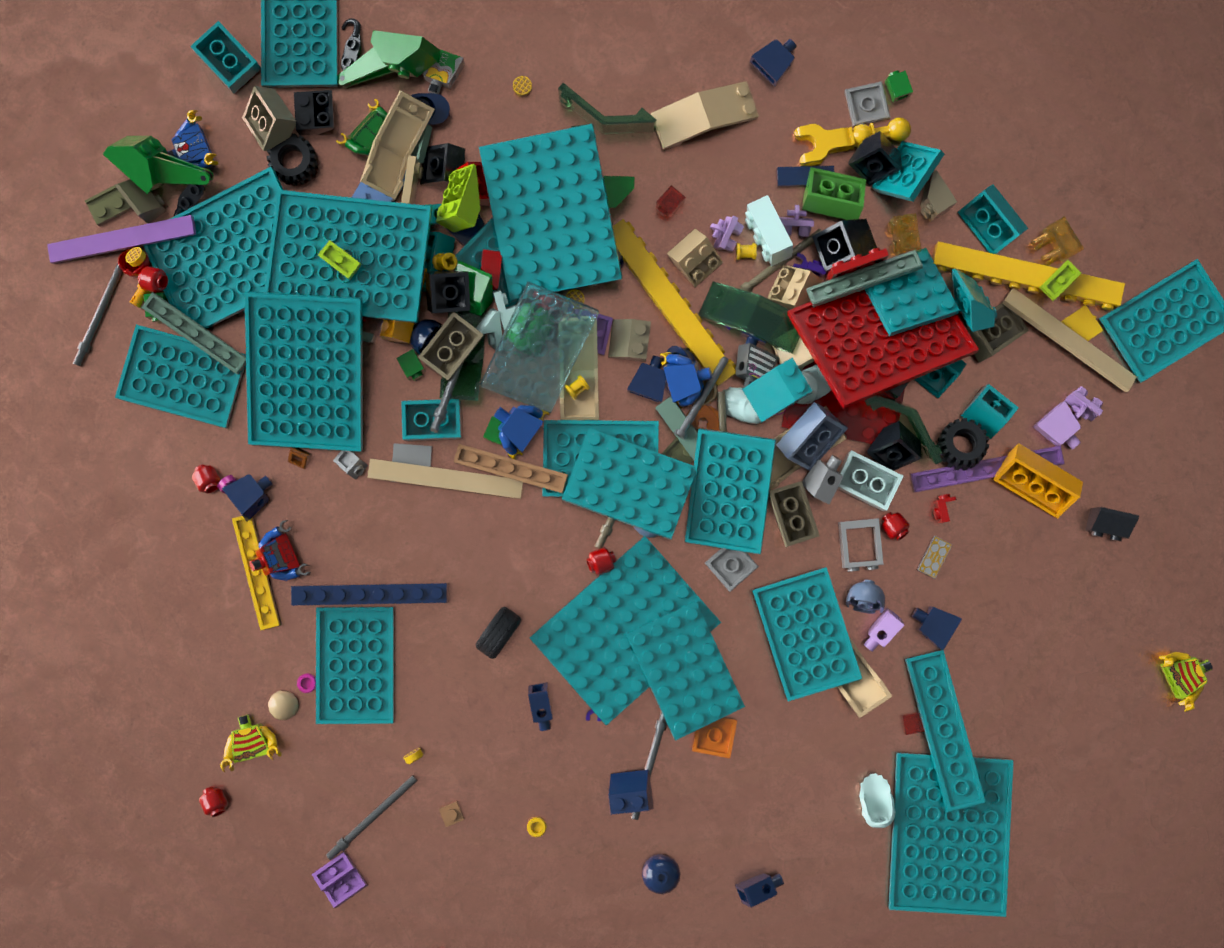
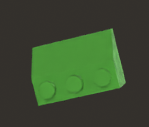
[802,167,866,220]

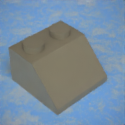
[920,170,957,222]
[115,179,167,224]
[608,319,651,362]

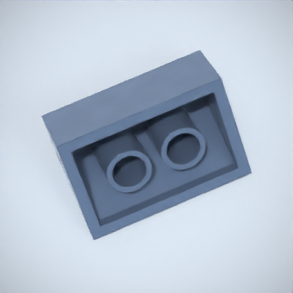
[777,402,848,471]

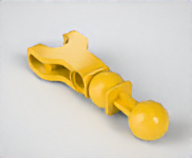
[794,117,911,166]

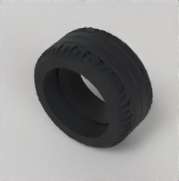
[476,607,521,659]

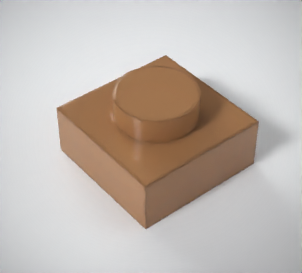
[439,801,465,827]

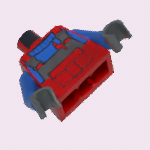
[249,520,311,581]

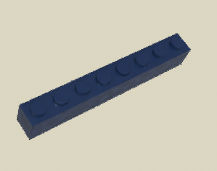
[291,583,449,606]

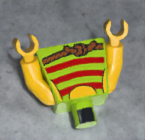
[1159,652,1213,712]
[220,715,282,772]

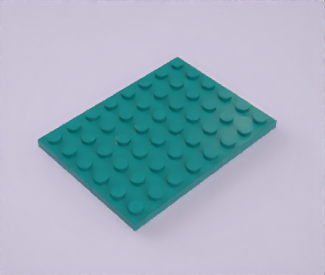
[479,124,623,300]
[144,167,283,329]
[264,190,432,323]
[244,291,363,452]
[530,536,721,726]
[888,752,1014,917]

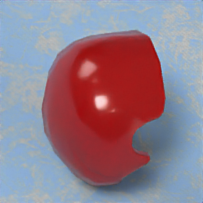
[118,247,150,277]

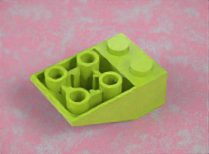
[436,164,480,232]

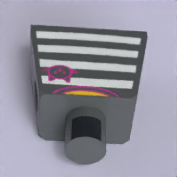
[735,343,778,388]

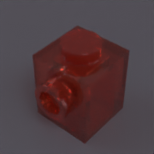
[656,185,686,218]

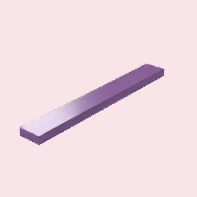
[47,215,196,264]
[910,445,1065,492]

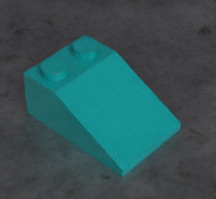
[742,357,812,422]

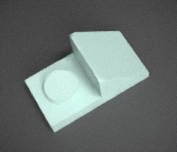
[493,289,521,330]
[476,308,504,350]

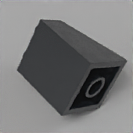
[812,219,877,272]

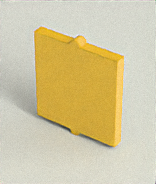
[1061,305,1104,341]

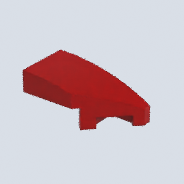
[481,249,502,291]

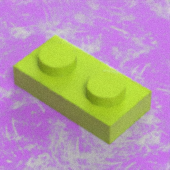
[318,240,362,280]
[1039,260,1081,301]

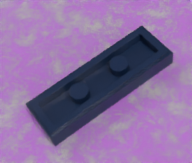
[777,166,834,187]

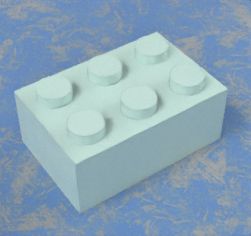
[745,195,793,266]
[838,450,903,511]

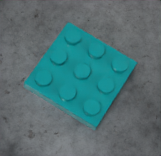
[871,141,945,202]

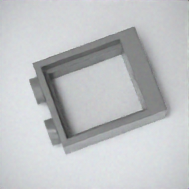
[838,518,884,572]

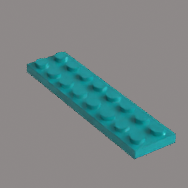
[905,650,986,812]

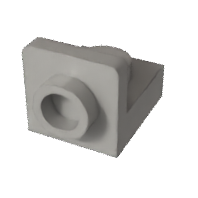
[333,450,368,479]

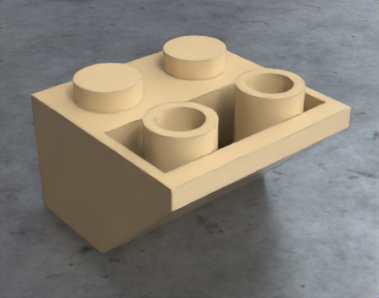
[667,229,723,287]
[767,265,823,310]

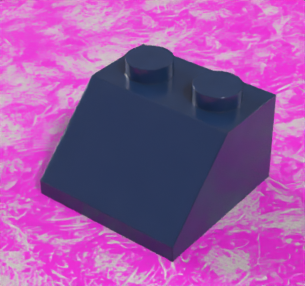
[609,769,654,815]

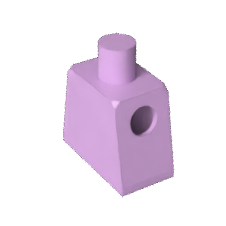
[1033,401,1081,449]
[864,607,904,652]

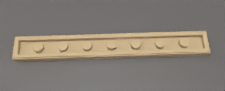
[1002,288,1137,392]
[367,459,523,499]

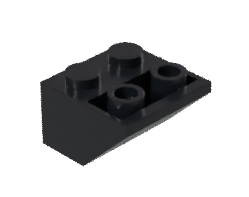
[294,90,334,136]

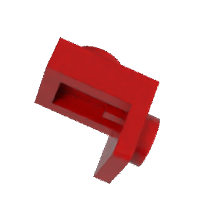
[933,494,957,523]

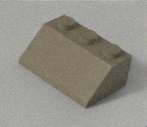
[242,86,296,151]
[418,312,484,381]
[769,481,820,547]

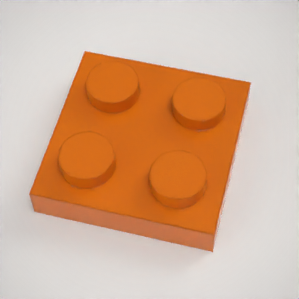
[692,717,737,759]

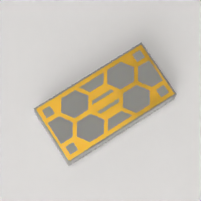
[917,536,952,579]

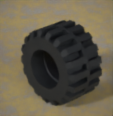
[267,133,318,186]
[937,418,989,470]

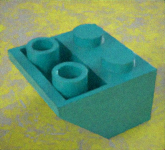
[960,384,1019,439]

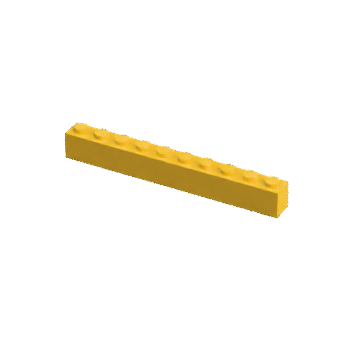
[613,219,736,387]
[932,241,1125,310]

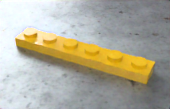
[232,516,280,631]

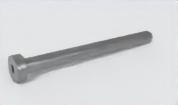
[674,357,728,440]

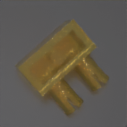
[888,213,922,256]
[1031,216,1084,266]

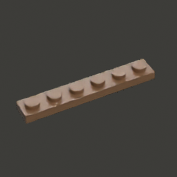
[454,444,569,494]

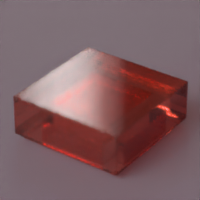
[902,712,925,735]

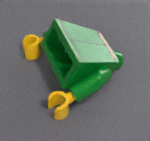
[336,99,388,156]

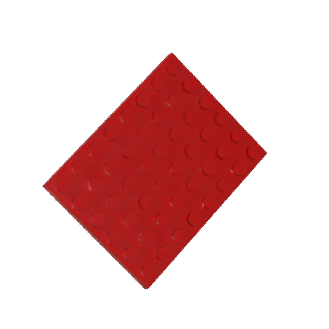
[787,289,979,409]

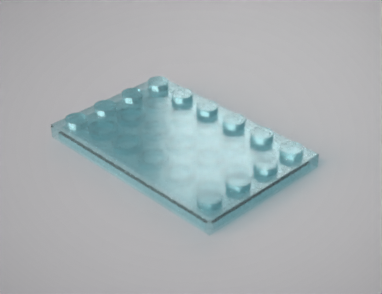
[480,282,599,413]

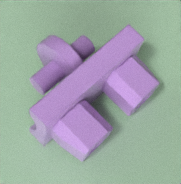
[779,205,814,236]
[710,215,744,251]
[1065,386,1103,421]

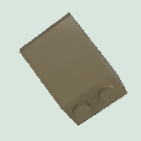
[965,302,1029,363]

